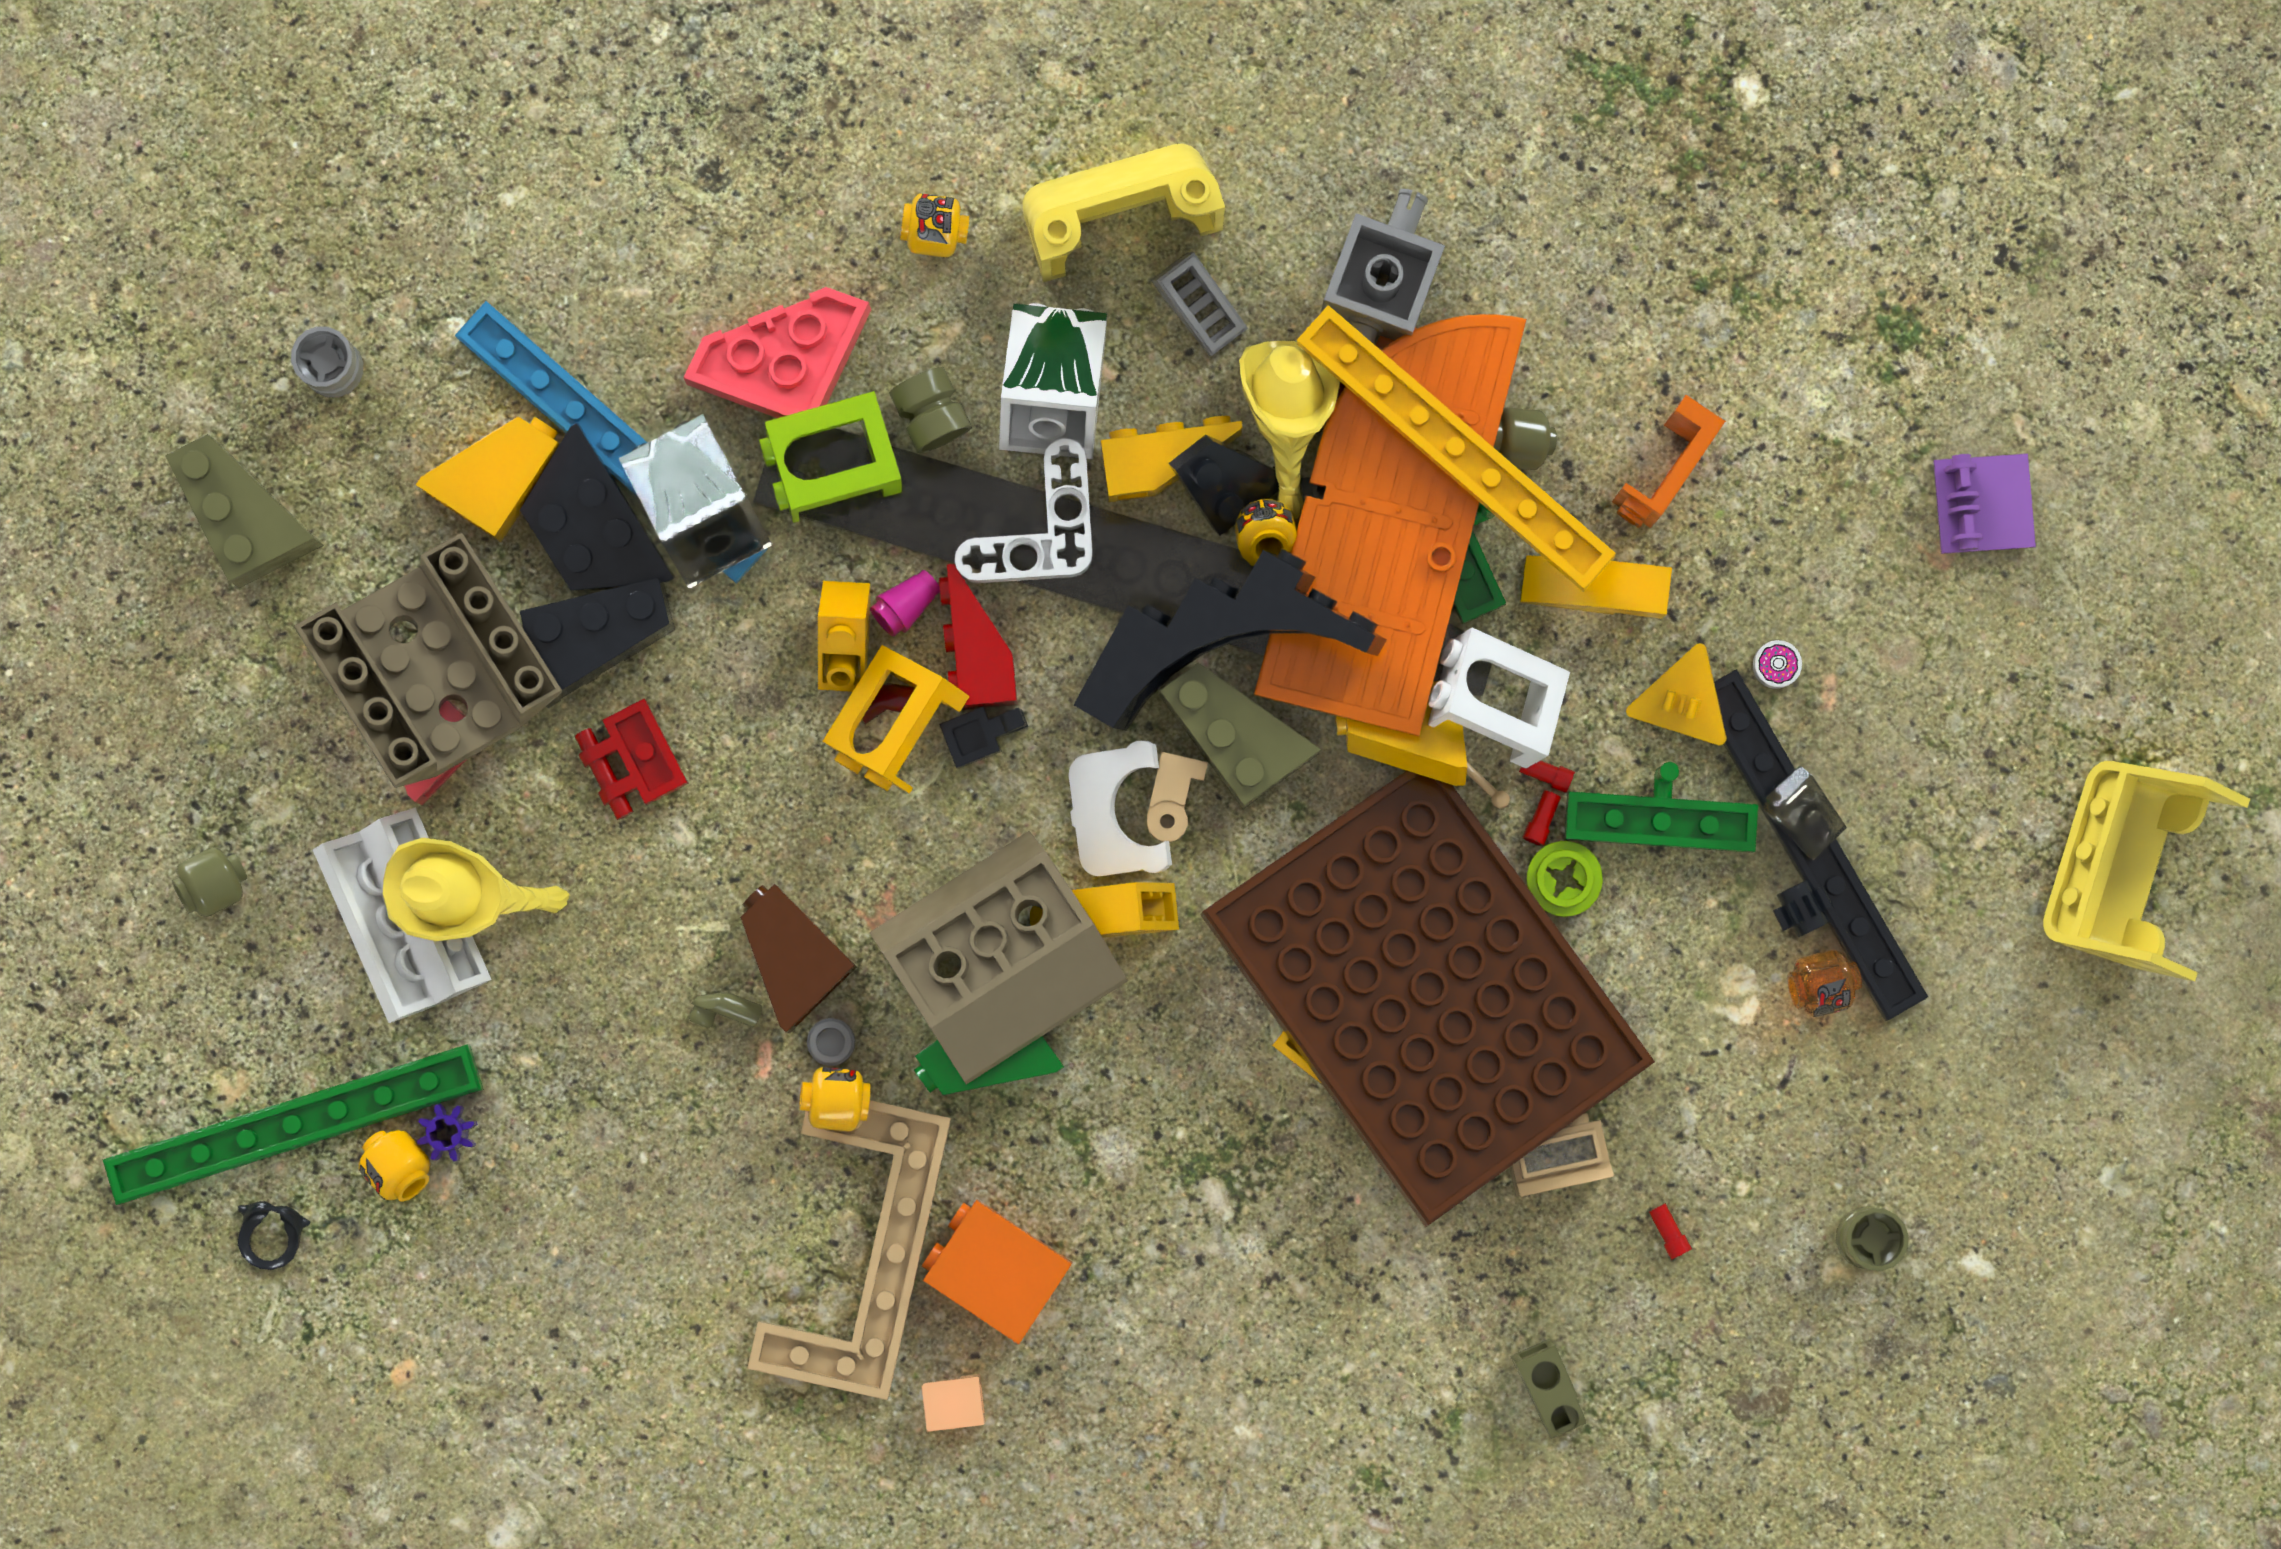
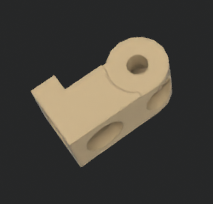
[1147,752,1208,843]

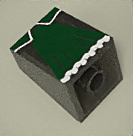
[619,414,772,589]

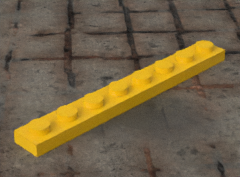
[1297,305,1616,592]

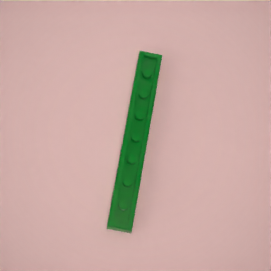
[102,1044,484,1205]

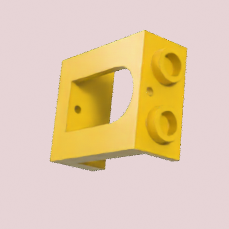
[822,645,969,794]

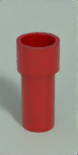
[1519,760,1575,793]
[1522,790,1561,846]
[1649,1203,1692,1260]

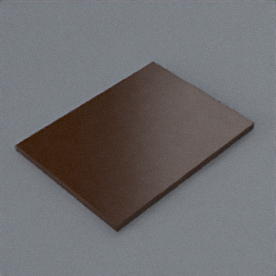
[1200,771,1655,1228]

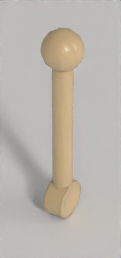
[1467,762,1510,809]

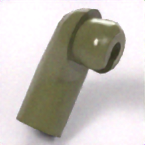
[689,993,762,1028]

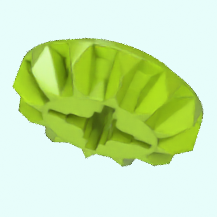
[1526,841,1603,917]

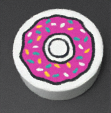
[1753,640,1802,689]

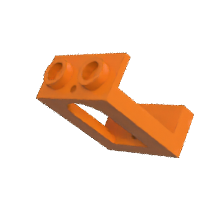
[1612,395,1726,528]

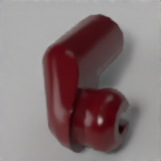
[862,683,915,725]

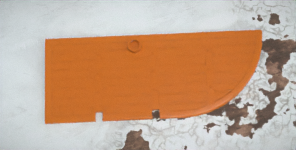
[1254,314,1527,737]

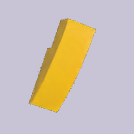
[1520,555,1672,619]

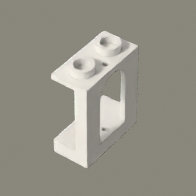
[1428,628,1570,768]

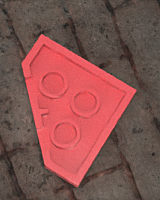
[683,287,871,418]

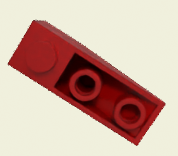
[939,564,1018,710]

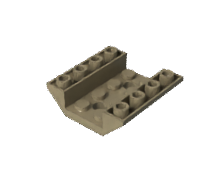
[294,532,562,788]
[869,831,1128,1085]

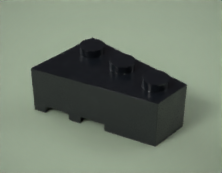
[519,577,675,708]

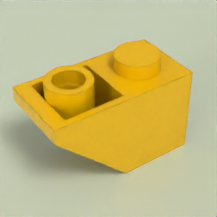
[818,581,870,692]

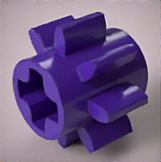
[417,1104,478,1162]

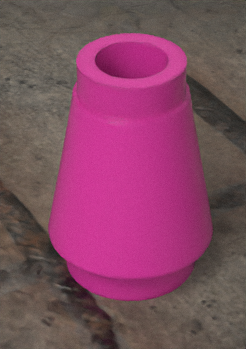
[870,570,940,637]

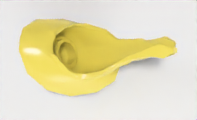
[1239,341,1340,519]
[382,838,570,941]

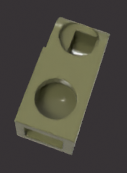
[1510,1339,1586,1439]

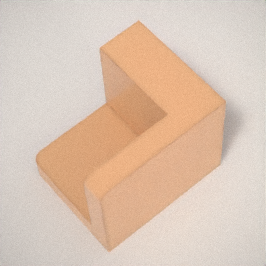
[922,1374,986,1432]

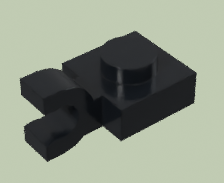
[939,707,1029,769]

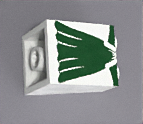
[999,303,1107,459]

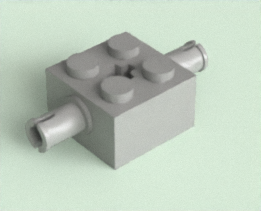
[1321,189,1445,344]

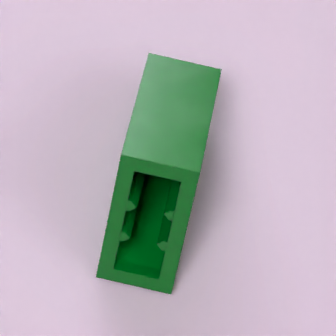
[914,1036,1064,1095]

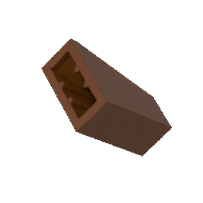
[740,884,857,1033]

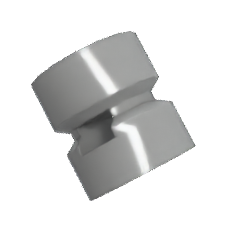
[291,327,364,398]

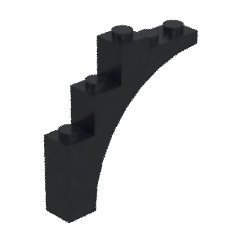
[1074,548,1387,731]

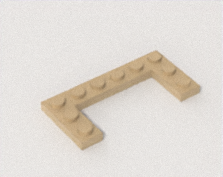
[747,1100,952,1400]

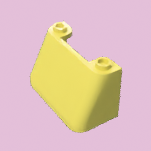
[1022,144,1225,282]

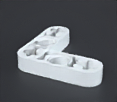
[955,438,1092,583]

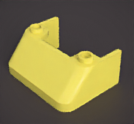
[2043,761,2250,981]

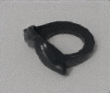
[238,1201,311,1270]

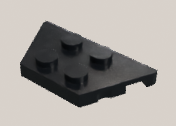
[520,423,675,591]

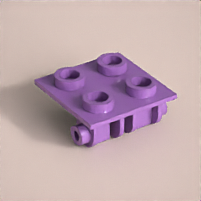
[1933,454,2036,554]

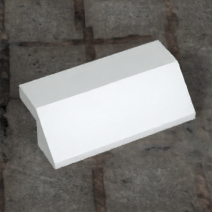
[313,807,492,1023]

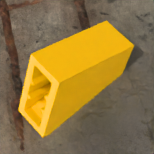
[416,416,560,542]
[1335,681,1468,786]
[1030,882,1179,938]

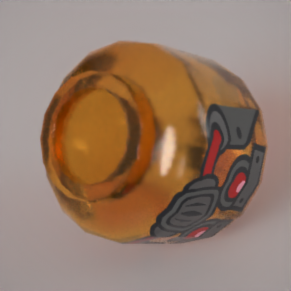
[1787,950,1862,1017]

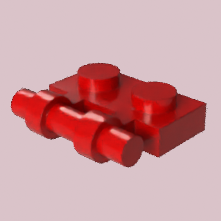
[574,698,689,820]

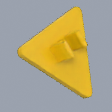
[1626,643,1727,745]

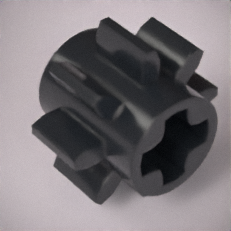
[1773,879,1833,937]

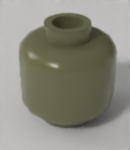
[1494,407,1557,470]
[172,847,247,917]

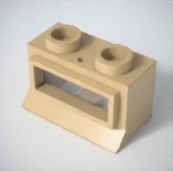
[1510,1113,1615,1197]

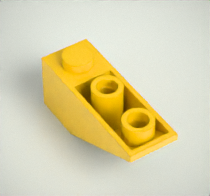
[1101,415,1243,502]

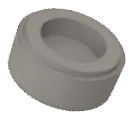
[807,1018,855,1066]

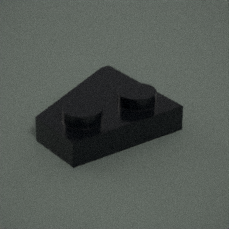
[1168,435,1279,536]

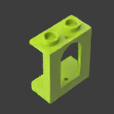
[759,391,902,523]

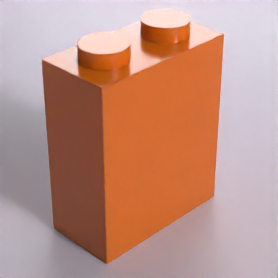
[921,1199,1073,1344]

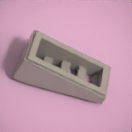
[1151,252,1248,356]

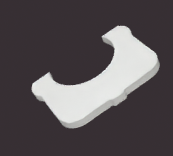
[1069,741,1172,876]

